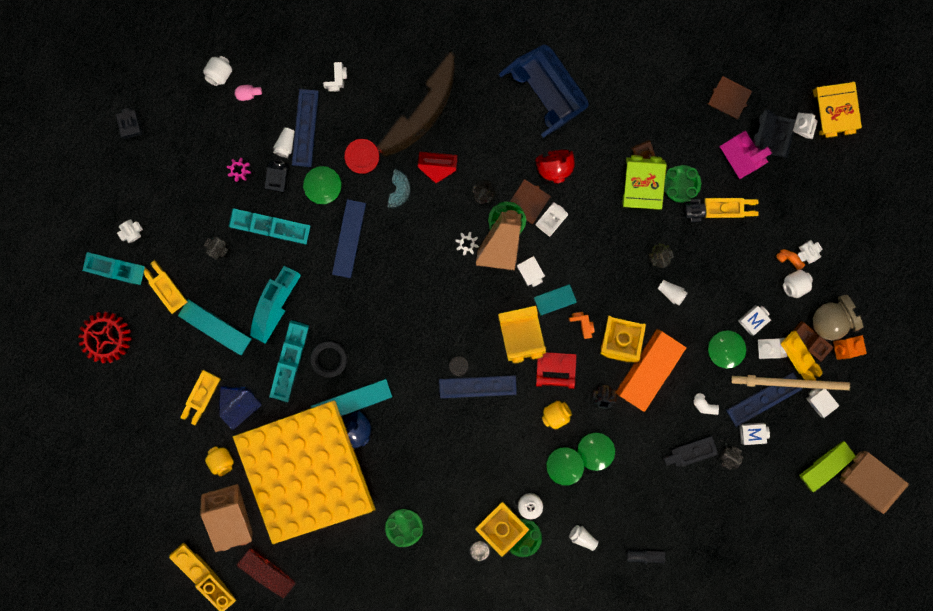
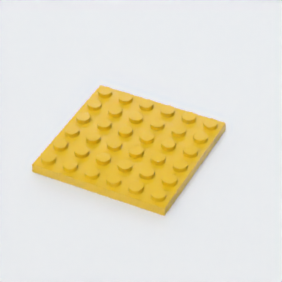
[233,400,375,544]

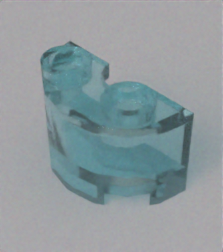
[387,169,411,208]

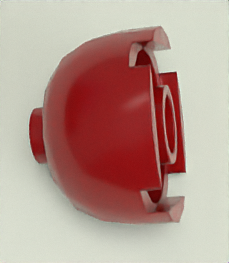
[535,149,575,183]

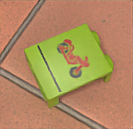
[622,155,666,209]

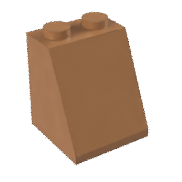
[476,210,521,270]
[840,451,909,514]
[200,484,252,552]

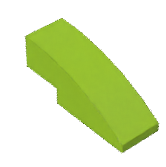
[799,441,855,492]

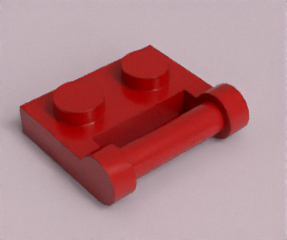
[536,352,576,389]

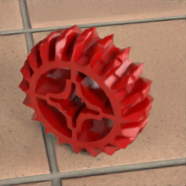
[78,312,131,363]

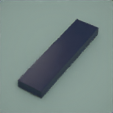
[292,89,319,167]
[332,199,366,278]
[726,372,802,427]
[439,375,517,398]

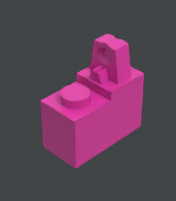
[720,131,772,179]

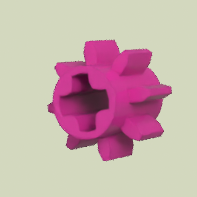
[227,158,251,182]

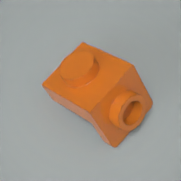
[568,312,595,339]
[833,335,867,360]

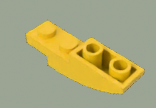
[169,543,236,611]

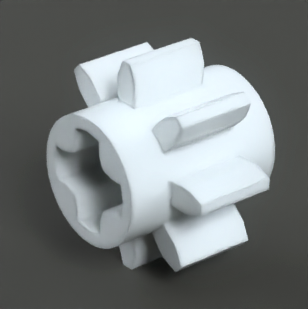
[117,219,143,243]
[456,232,479,255]
[797,240,823,264]

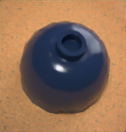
[343,411,371,449]

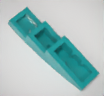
[228,208,310,244]
[178,299,251,355]
[270,320,309,402]
[311,379,392,416]

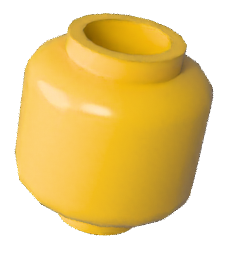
[542,401,572,429]
[205,446,234,476]

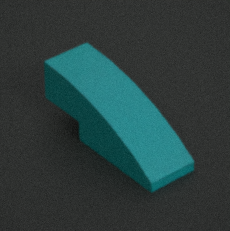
[83,252,145,285]

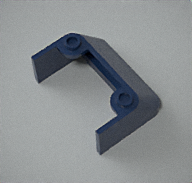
[499,45,589,138]

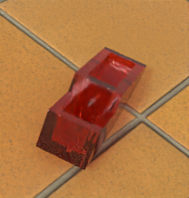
[237,548,296,598]

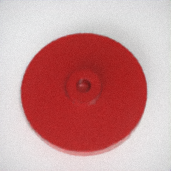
[345,139,379,174]

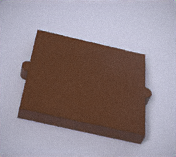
[708,76,752,120]
[510,179,551,224]

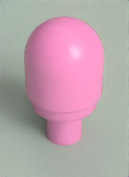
[235,85,262,101]

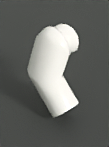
[693,393,719,415]

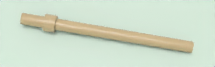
[732,375,850,390]

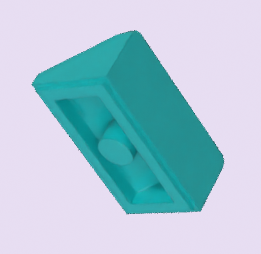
[534,284,577,315]

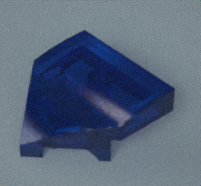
[219,387,261,430]

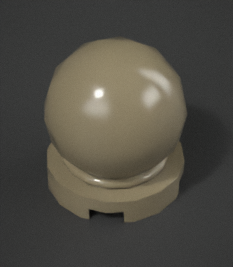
[813,295,863,340]

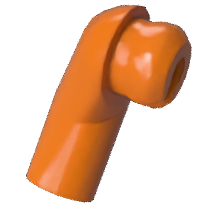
[776,249,805,270]

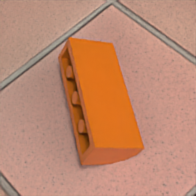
[616,329,686,412]

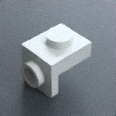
[323,62,347,91]
[793,113,818,139]
[535,203,568,237]
[758,338,788,359]

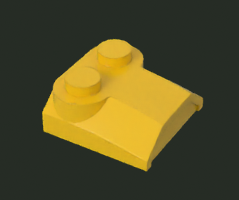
[601,316,646,362]
[475,502,529,557]

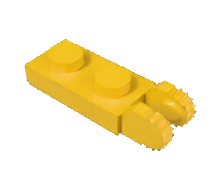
[704,198,758,218]
[143,260,188,314]
[781,331,823,381]
[181,370,221,425]

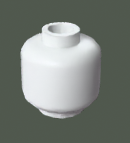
[203,56,232,86]
[783,270,813,298]
[518,493,543,519]

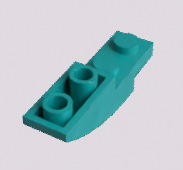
[250,266,301,343]

